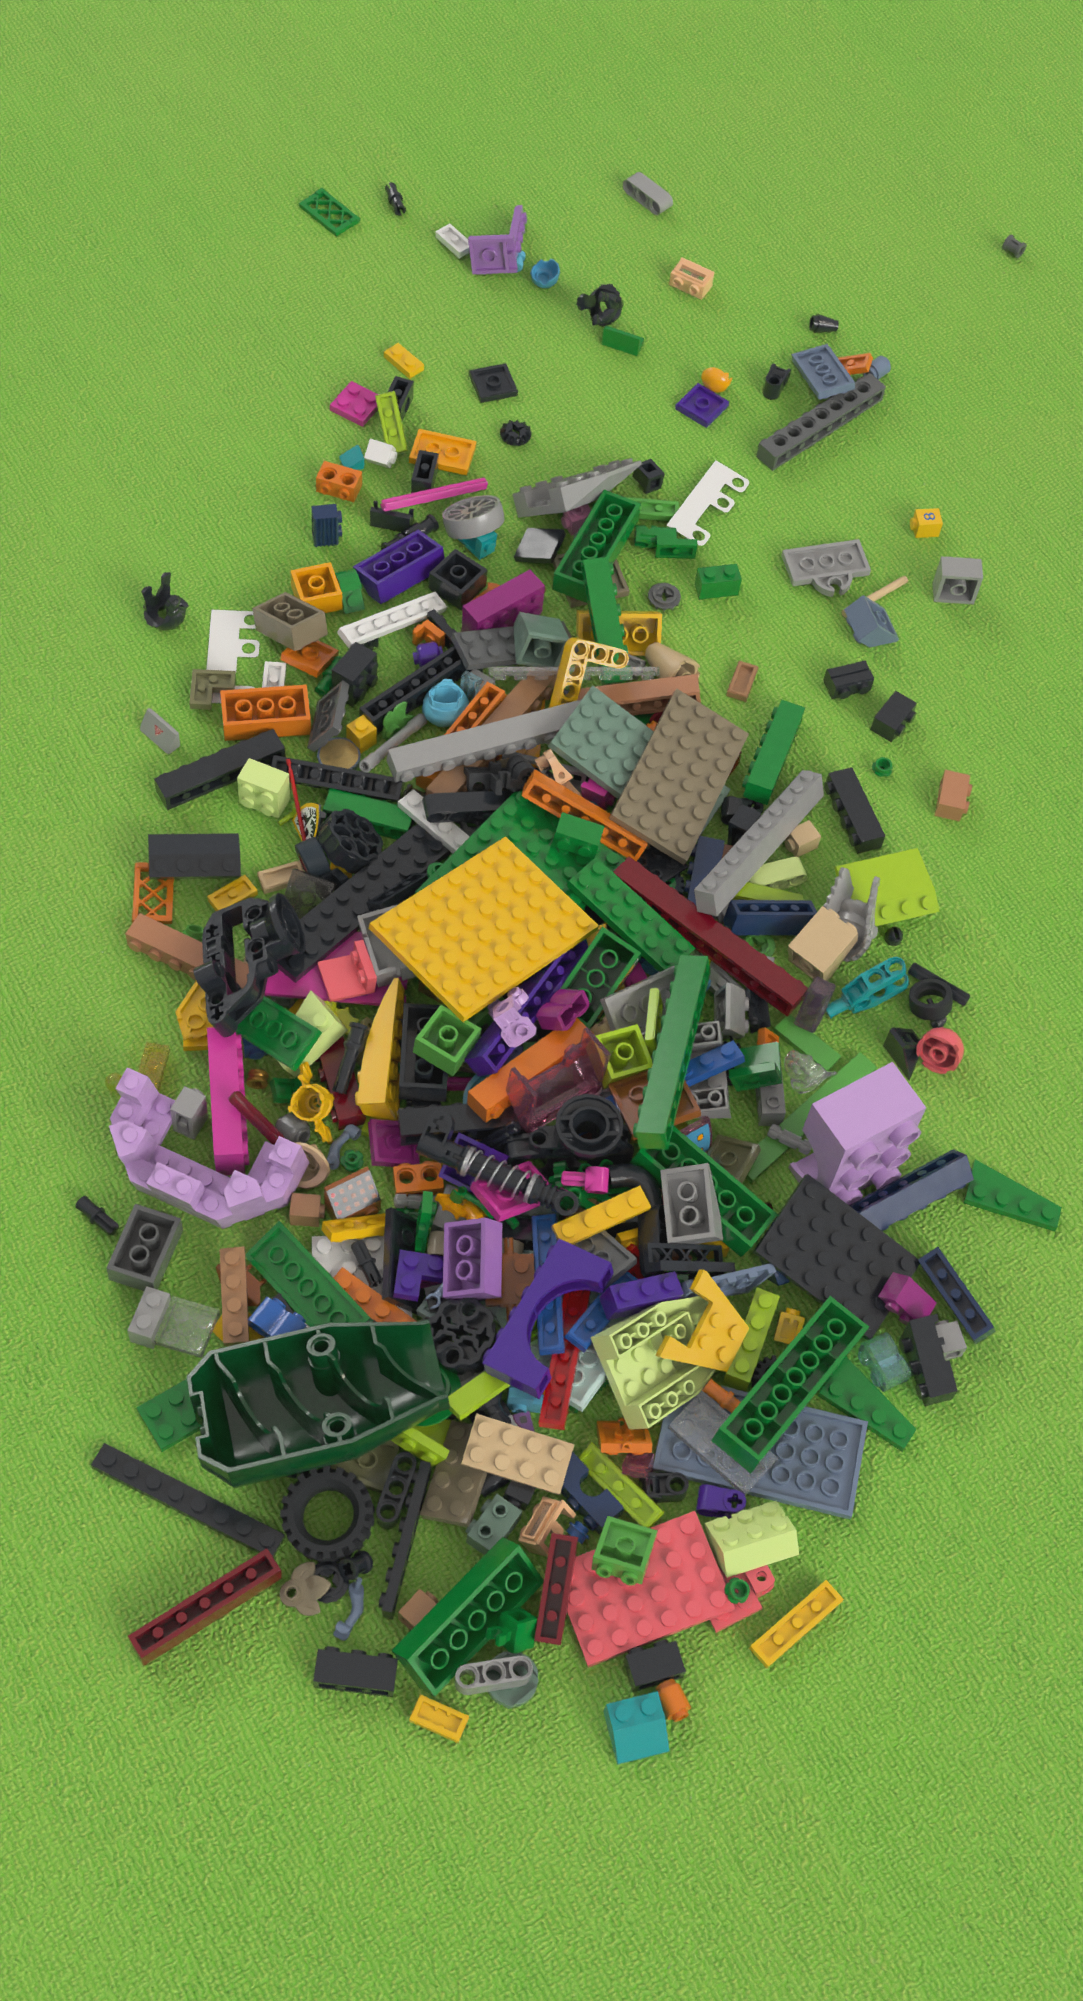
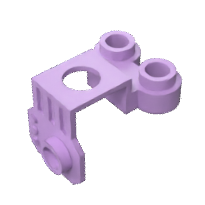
[488,987,536,1048]

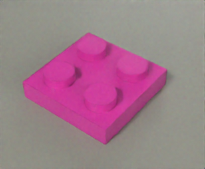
[330,381,379,427]

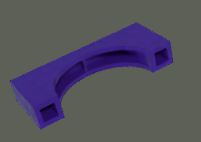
[483,1239,614,1399]

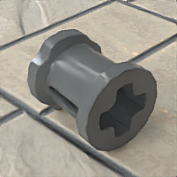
[1002,235,1027,259]

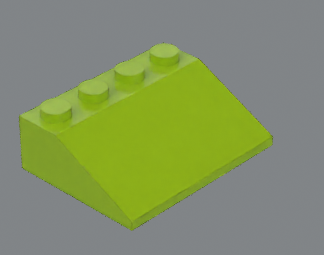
[834,848,940,926]

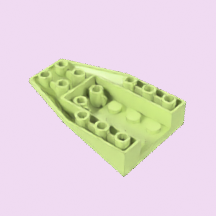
[590,1296,716,1429]

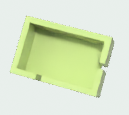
[705,1501,799,1577]

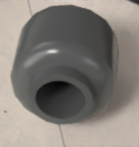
[275,1113,310,1143]

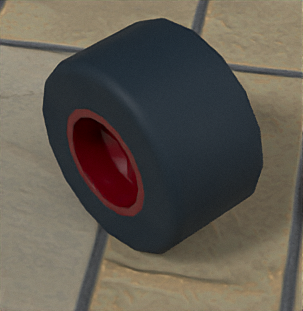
[295,837,331,881]

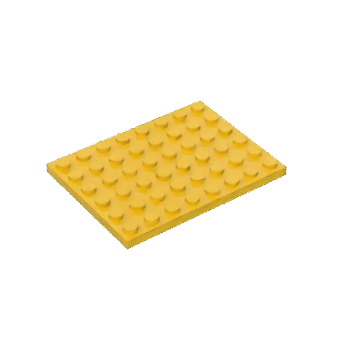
[369,836,599,1022]

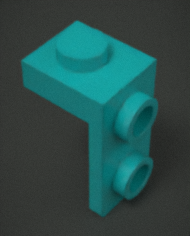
[458,531,498,560]

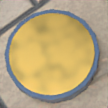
[317,737,361,770]

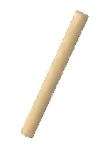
[841,576,908,618]

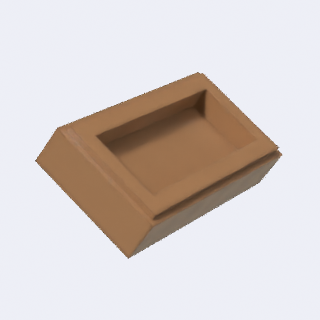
[726,661,759,702]

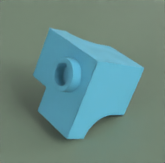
[507,1385,544,1414]

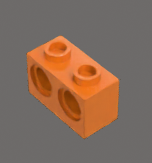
[316,461,362,502]
[393,1161,444,1196]

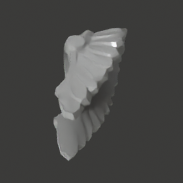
[823,867,880,962]

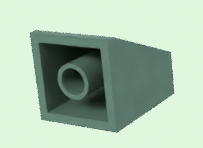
[513,612,569,670]

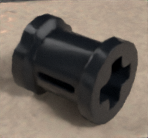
[338,1550,373,1581]

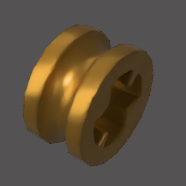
[246,1069,269,1089]

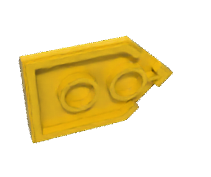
[175,981,213,1041]

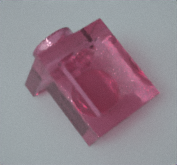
[622,1453,654,1478]

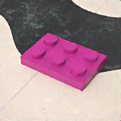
[470,1161,549,1222]

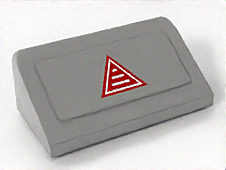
[140,708,180,754]

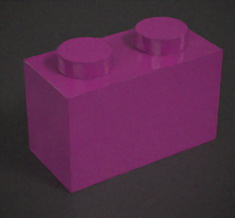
[878,1272,937,1326]

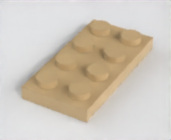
[461,1414,574,1495]

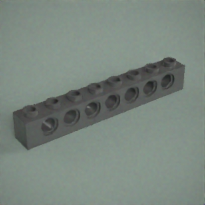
[756,373,886,471]

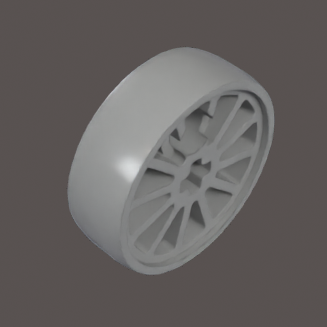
[442,495,505,539]

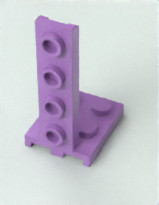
[468,205,527,275]

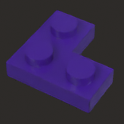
[393,1250,444,1301]

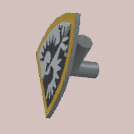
[292,803,326,842]

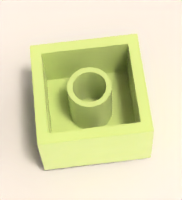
[237,758,290,818]

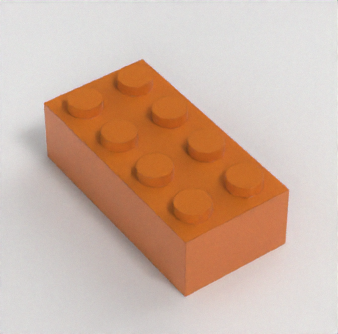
[220,684,311,741]

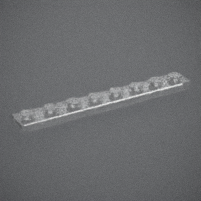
[488,667,659,680]

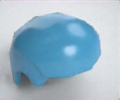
[530,259,560,288]

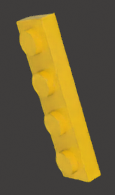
[551,1186,651,1245]
[749,1580,844,1669]

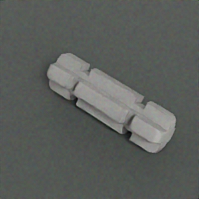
[767,1124,812,1155]
[393,1194,440,1209]

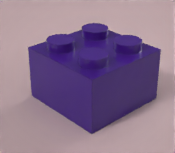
[438,1132,509,1194]

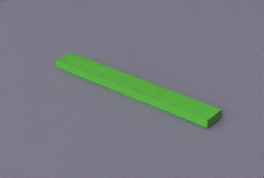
[746,1052,877,1183]

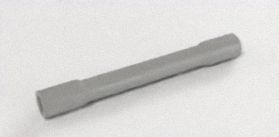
[359,713,427,773]

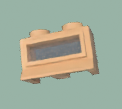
[669,257,715,300]
[518,1497,576,1557]

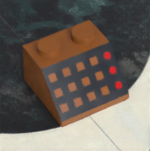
[324,1167,381,1220]

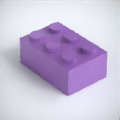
[443,1218,502,1300]

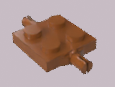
[485,1238,535,1323]

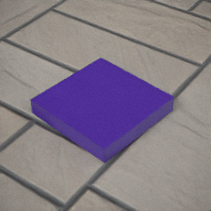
[675,383,729,428]

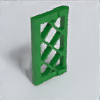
[299,188,361,237]

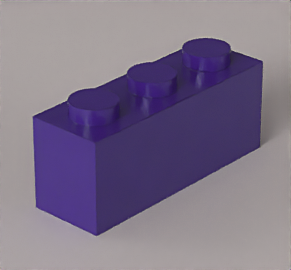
[599,1272,684,1320]

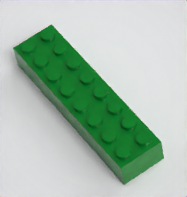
[711,1296,869,1473]

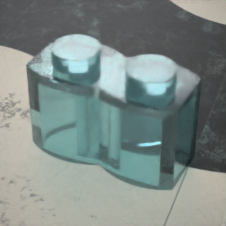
[858,1332,912,1392]

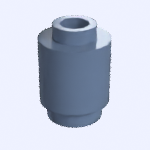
[863,356,891,380]

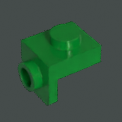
[269,1073,302,1104]

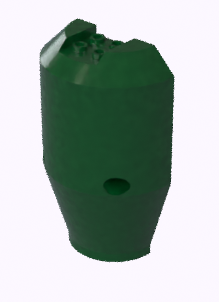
[187,1319,450,1488]

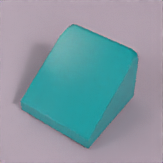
[339,445,364,470]

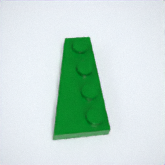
[963,1159,1062,1232]
[818,1357,917,1452]

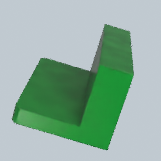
[601,326,644,356]

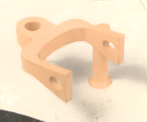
[534,748,582,797]

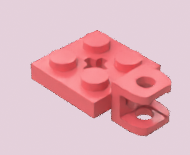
[709,1565,775,1633]

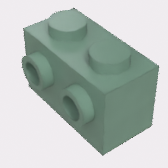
[465,1494,522,1555]

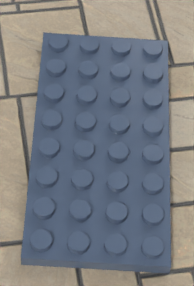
[652,1386,868,1519]

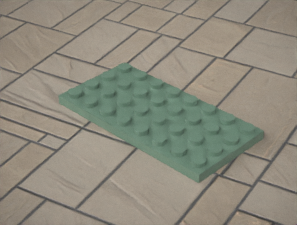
[548,685,731,835]

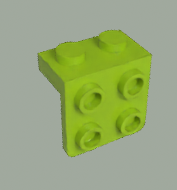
[391,1419,451,1466]

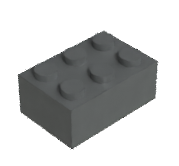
[106,1204,183,1291]

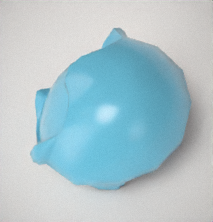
[422,679,469,727]

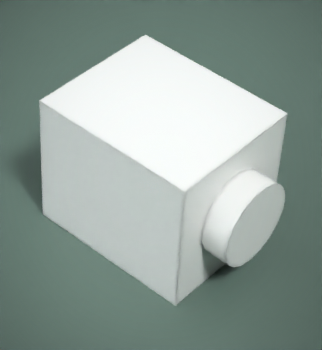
[364,439,397,468]

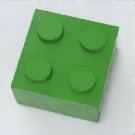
[413,1005,481,1076]

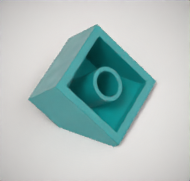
[603,1691,669,1765]

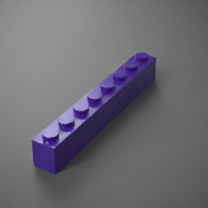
[464,940,588,1077]

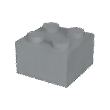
[932,556,983,604]

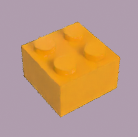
[290,562,342,613]

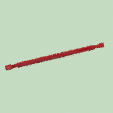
[286,759,306,841]

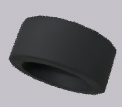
[909,979,953,1021]

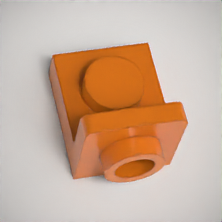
[412,619,446,648]

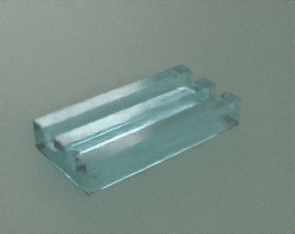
[460,670,484,703]

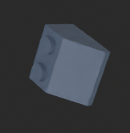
[844,595,899,647]

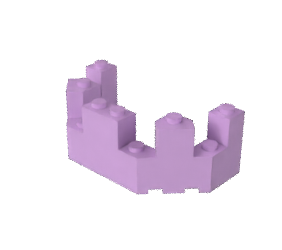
[109,1068,309,1229]

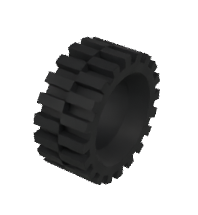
[280,1466,375,1562]

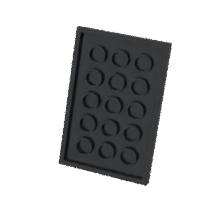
[753,1174,920,1340]

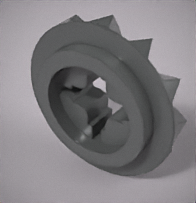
[648,583,681,611]

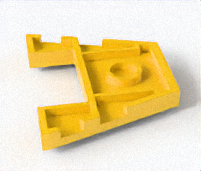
[655,1269,749,1372]

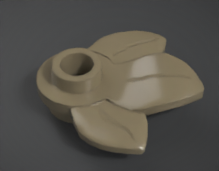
[280,1562,331,1616]

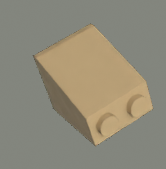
[788,906,858,987]

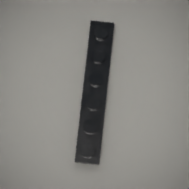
[378,1461,432,1620]

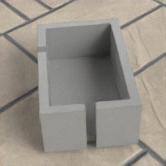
[357,904,417,988]

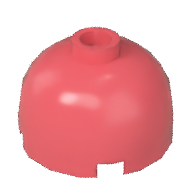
[916,1027,964,1074]

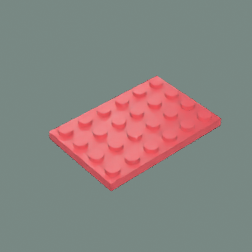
[567,1511,735,1668]

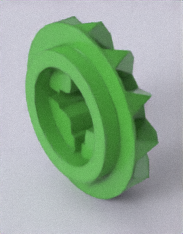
[741,935,775,957]

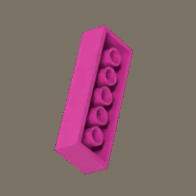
[207,1027,250,1176]

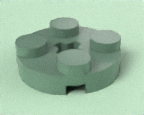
[486,1652,538,1709]

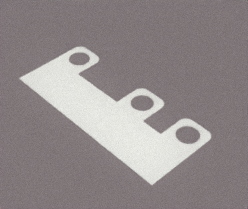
[206,610,260,703]

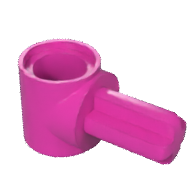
[561,1166,609,1194]

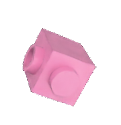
[561,504,591,535]

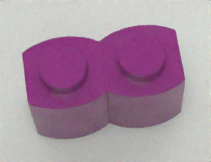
[536,989,590,1031]

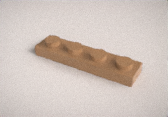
[220,1246,250,1347]

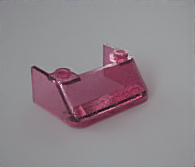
[506,1027,611,1133]

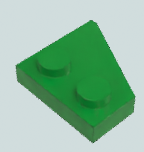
[415,1191,437,1254]

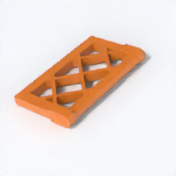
[132,862,174,924]

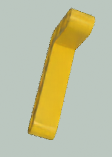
[549,637,629,708]

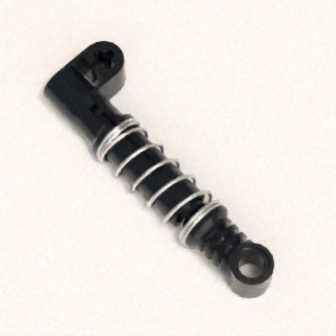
[416,1111,581,1216]

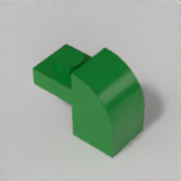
[335,569,365,614]

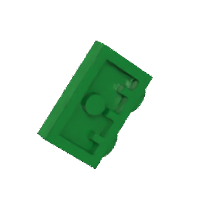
[729,1042,782,1092]

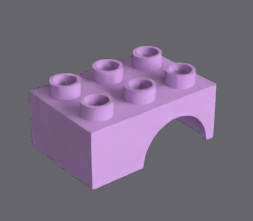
[788,1062,926,1205]

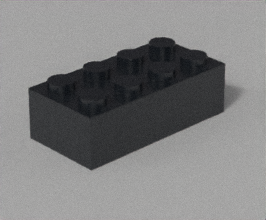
[399,1003,449,1102]

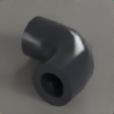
[606,1163,663,1207]

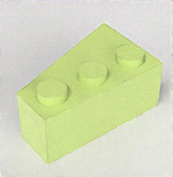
[277,990,348,1077]

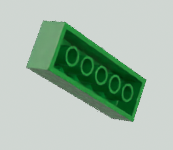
[552,490,641,603]
[630,1126,778,1257]
[391,1537,544,1697]

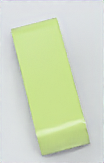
[748,857,808,890]

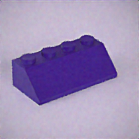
[353,529,445,604]

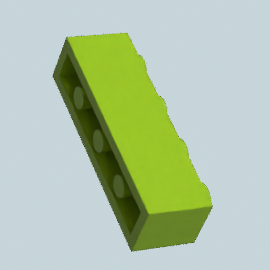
[722,1288,780,1392]

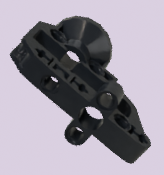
[193,893,306,1037]
[491,1094,634,1181]

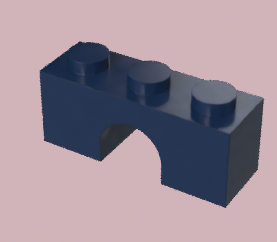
[561,1451,624,1535]

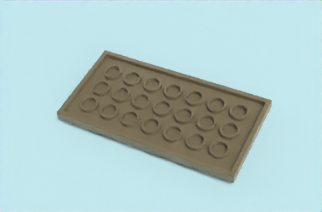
[609,689,749,865]

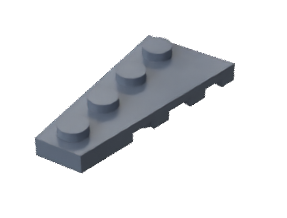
[680,1264,776,1299]

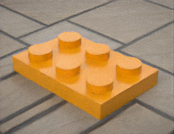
[409,429,477,476]

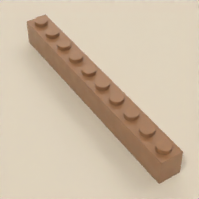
[426,664,560,795]

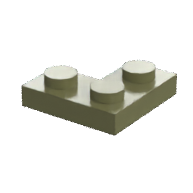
[189,669,236,710]

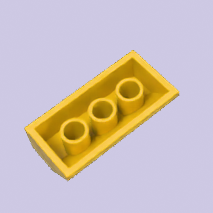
[576,610,662,656]

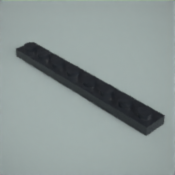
[91,1443,285,1558]

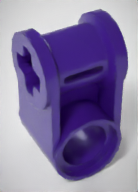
[696,1484,746,1519]

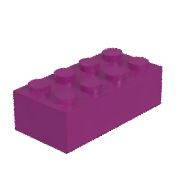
[461,570,545,632]

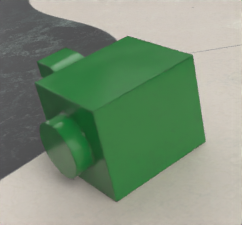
[486,1607,538,1654]

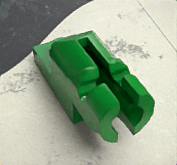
[634,525,698,559]

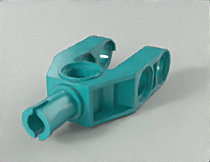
[824,957,909,1019]

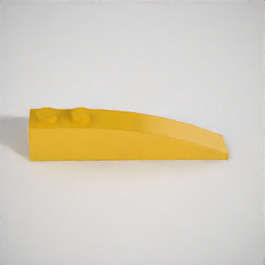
[355,978,405,1121]

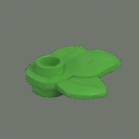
[382,702,415,741]

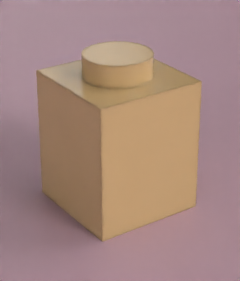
[784,820,821,857]

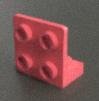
[318,940,377,1002]

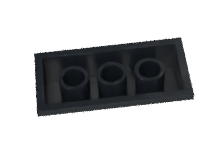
[148,833,241,880]

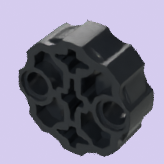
[317,809,384,874]
[429,1298,501,1375]

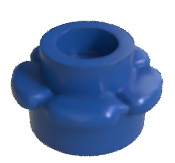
[566,1520,589,1544]

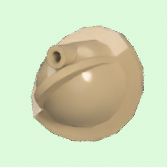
[295,1142,331,1189]

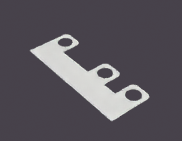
[667,461,749,546]

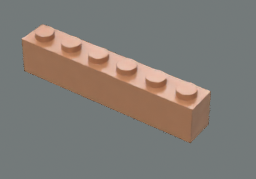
[578,674,701,715]
[125,913,249,989]

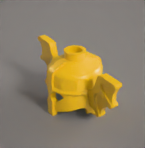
[288,1061,334,1144]

